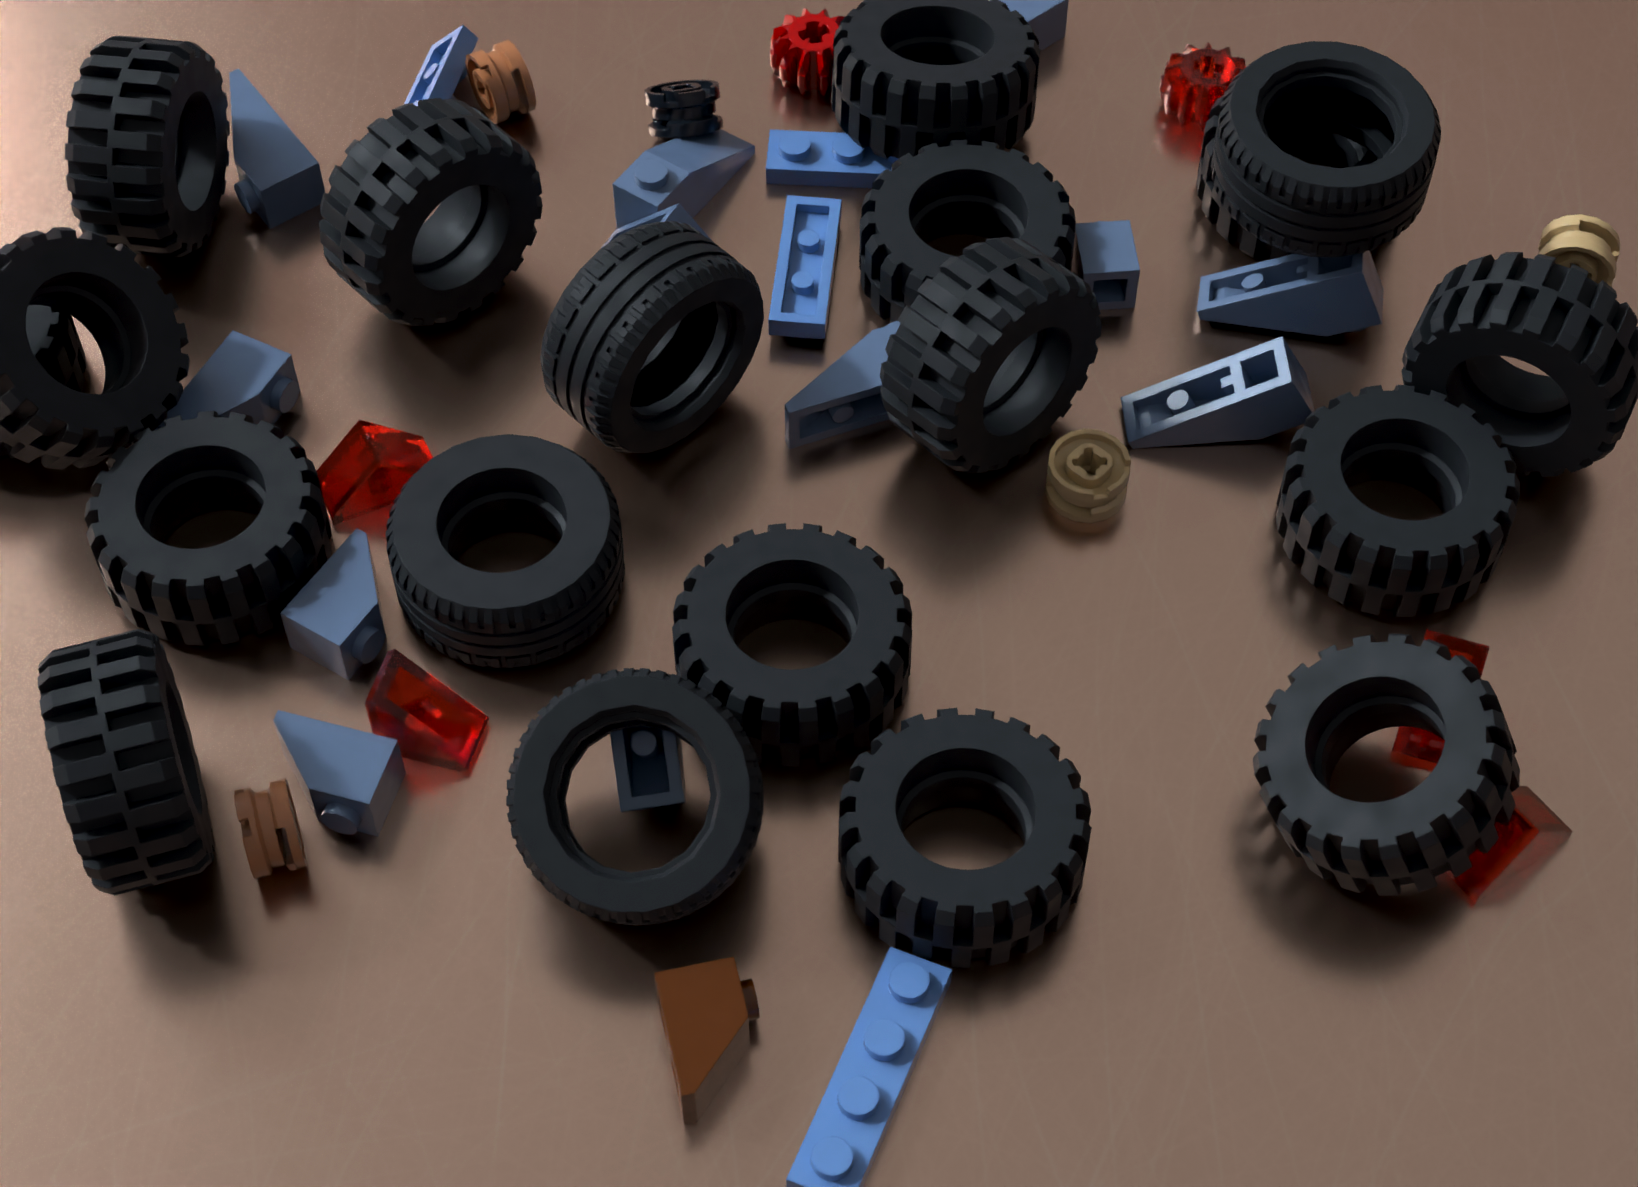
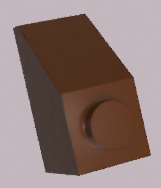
[654,956,760,1125]

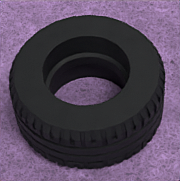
[386,434,625,668]

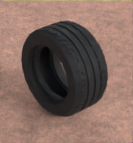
[1211,41,1441,257]
[540,221,764,453]
[506,668,764,925]

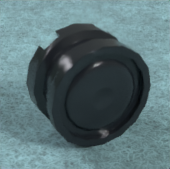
[644,79,723,138]

